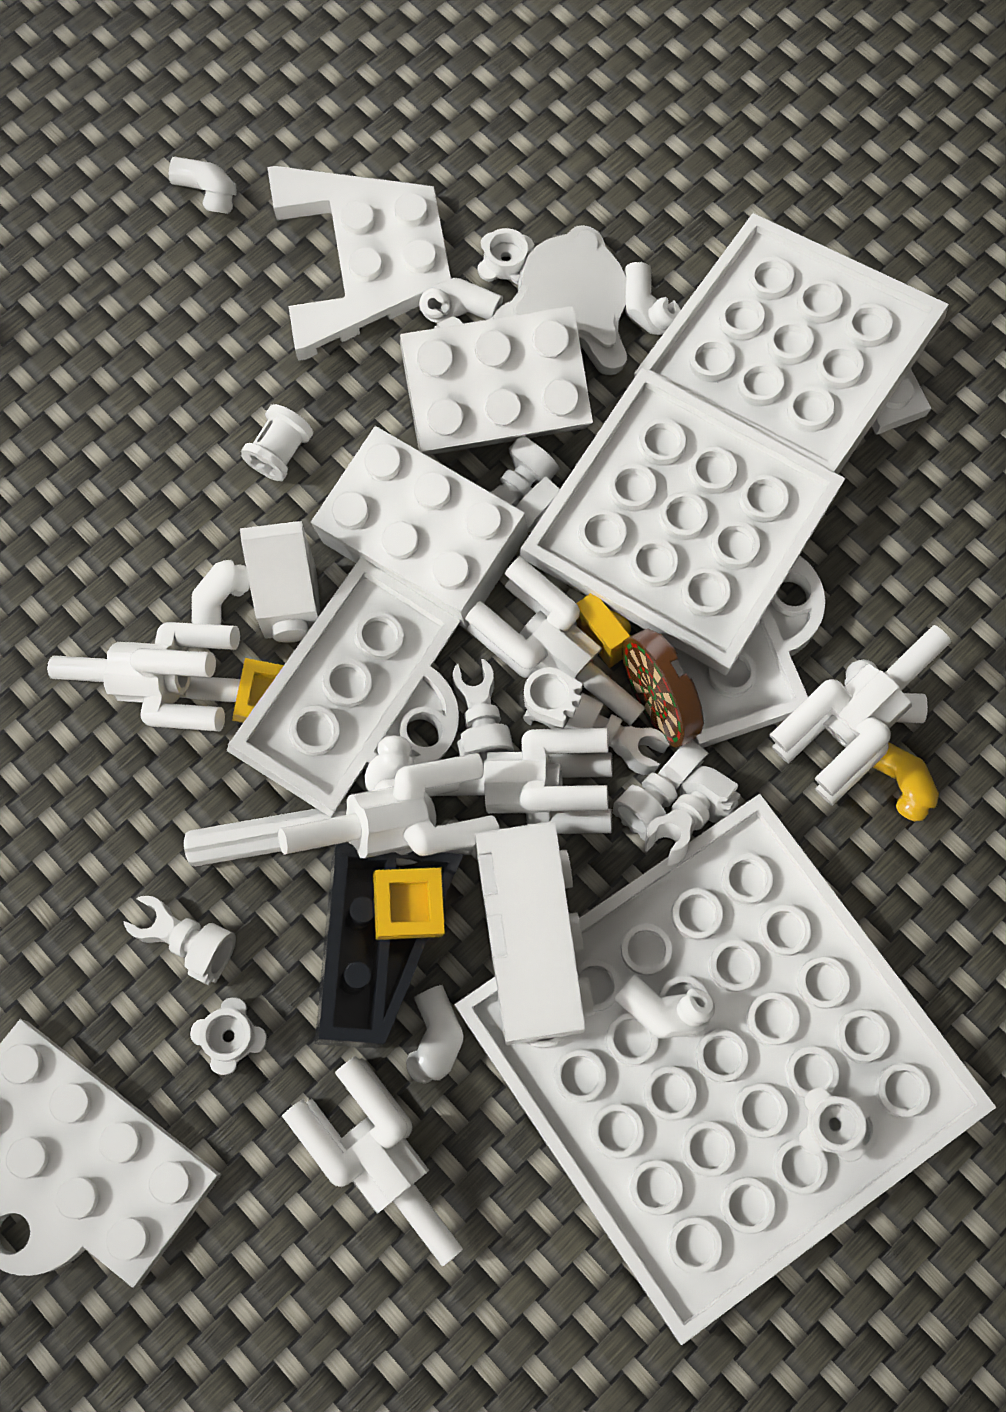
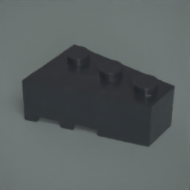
[315,843,464,1049]

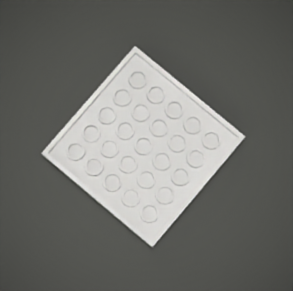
[454,794,996,1345]

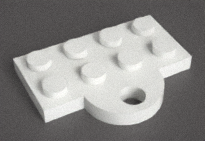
[671,556,825,748]
[227,557,461,817]
[0,1019,221,1288]

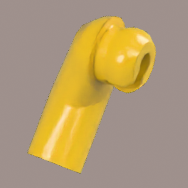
[873,742,939,821]

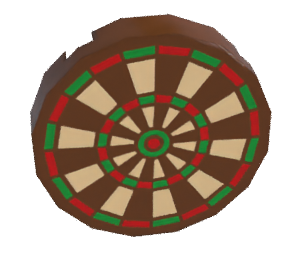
[622,628,704,748]

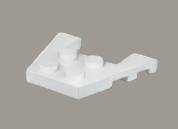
[268,166,451,361]

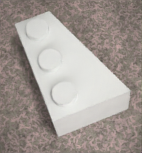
[475,821,595,1045]

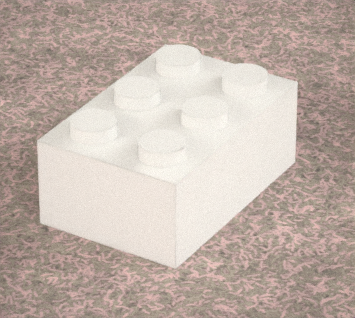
[400,306,593,455]
[311,426,528,630]

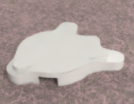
[493,225,627,375]

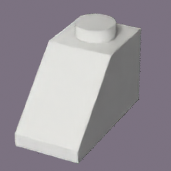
[240,521,321,643]

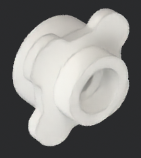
[478,228,534,284]
[191,998,267,1075]
[799,1088,870,1162]

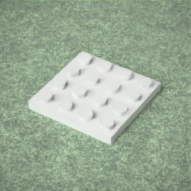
[634,213,949,474]
[520,367,845,676]

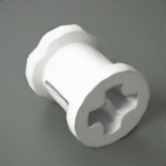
[241,404,313,481]

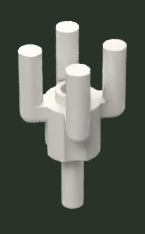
[465,556,645,726]
[47,622,240,731]
[770,625,951,806]
[435,728,613,834]
[278,753,499,866]
[282,1056,463,1267]

